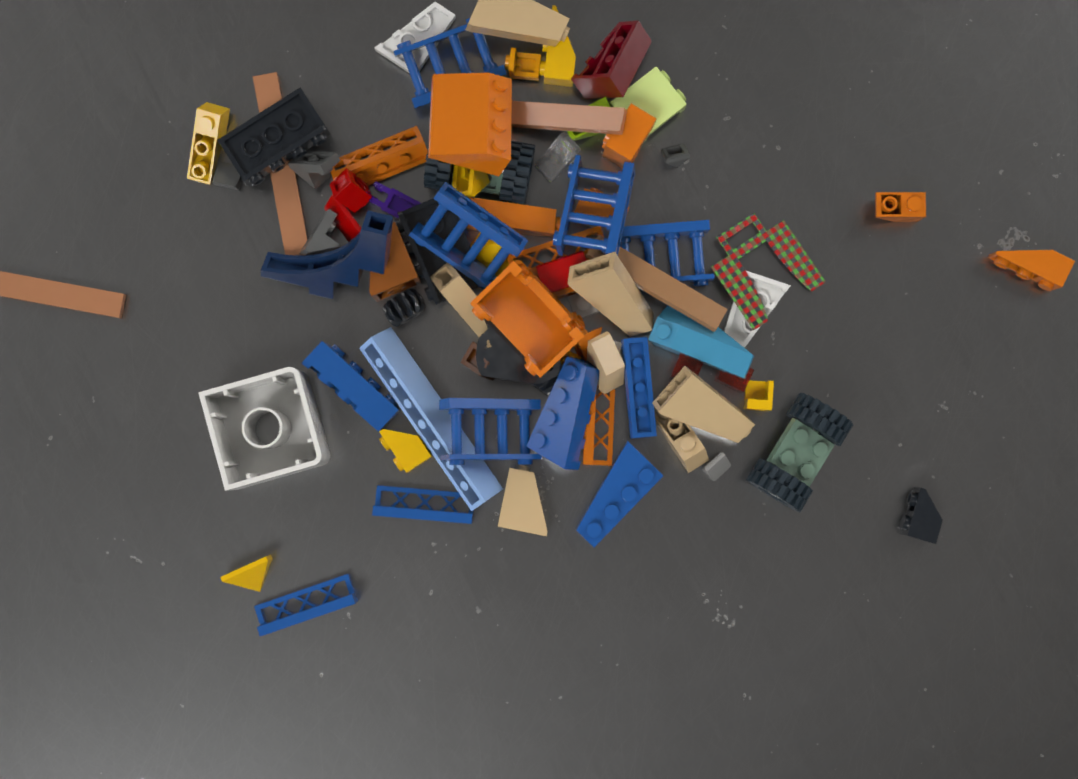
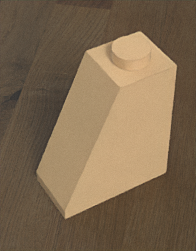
[498,464,548,536]

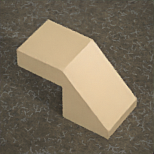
[587,331,625,394]

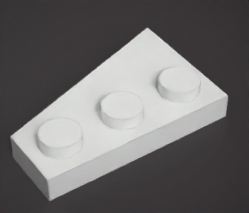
[374,2,456,73]
[723,270,791,348]

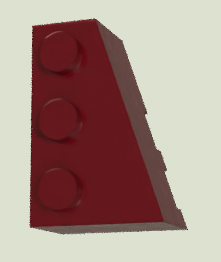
[571,20,652,99]

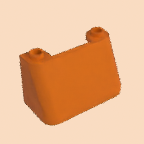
[470,260,588,378]

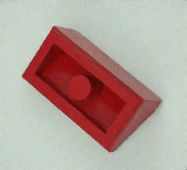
[324,195,361,242]
[536,250,586,293]

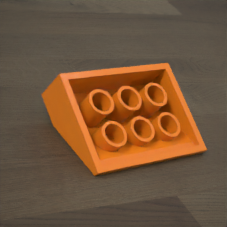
[428,73,512,176]

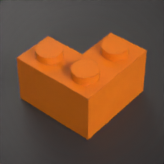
[602,103,657,169]

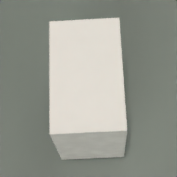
[198,367,331,491]

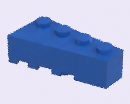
[302,341,401,432]
[526,356,600,470]
[575,441,663,547]

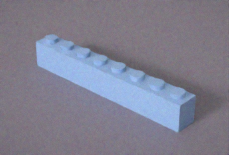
[359,327,503,511]

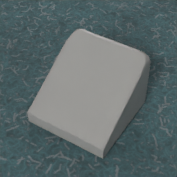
[702,452,731,481]

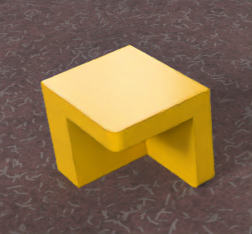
[744,380,774,411]

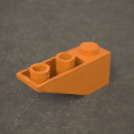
[988,250,1075,291]

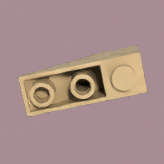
[654,406,709,473]

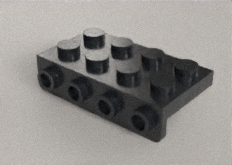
[218,87,330,187]
[395,199,479,305]

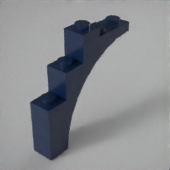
[261,210,393,299]

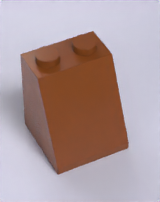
[369,222,422,302]

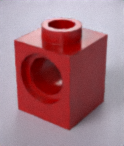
[329,168,372,213]

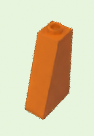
[466,197,561,238]

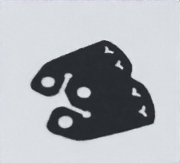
[476,319,562,384]

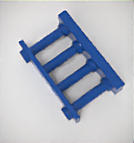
[394,18,507,109]
[553,155,635,256]
[409,182,528,289]
[620,220,714,287]
[439,398,542,465]

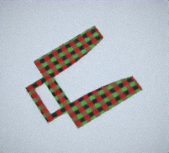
[711,213,826,330]

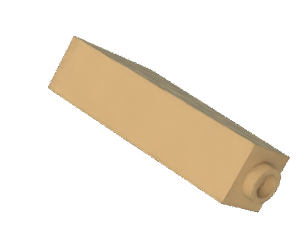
[465,0,570,47]
[568,252,654,337]
[430,263,492,348]
[652,366,755,443]

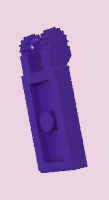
[369,181,421,218]

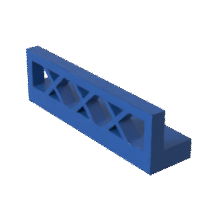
[621,337,657,439]
[372,485,474,524]
[254,573,358,637]

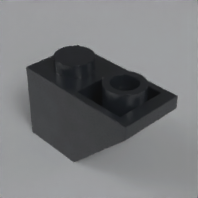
[900,487,943,544]

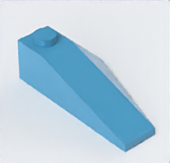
[648,305,754,379]

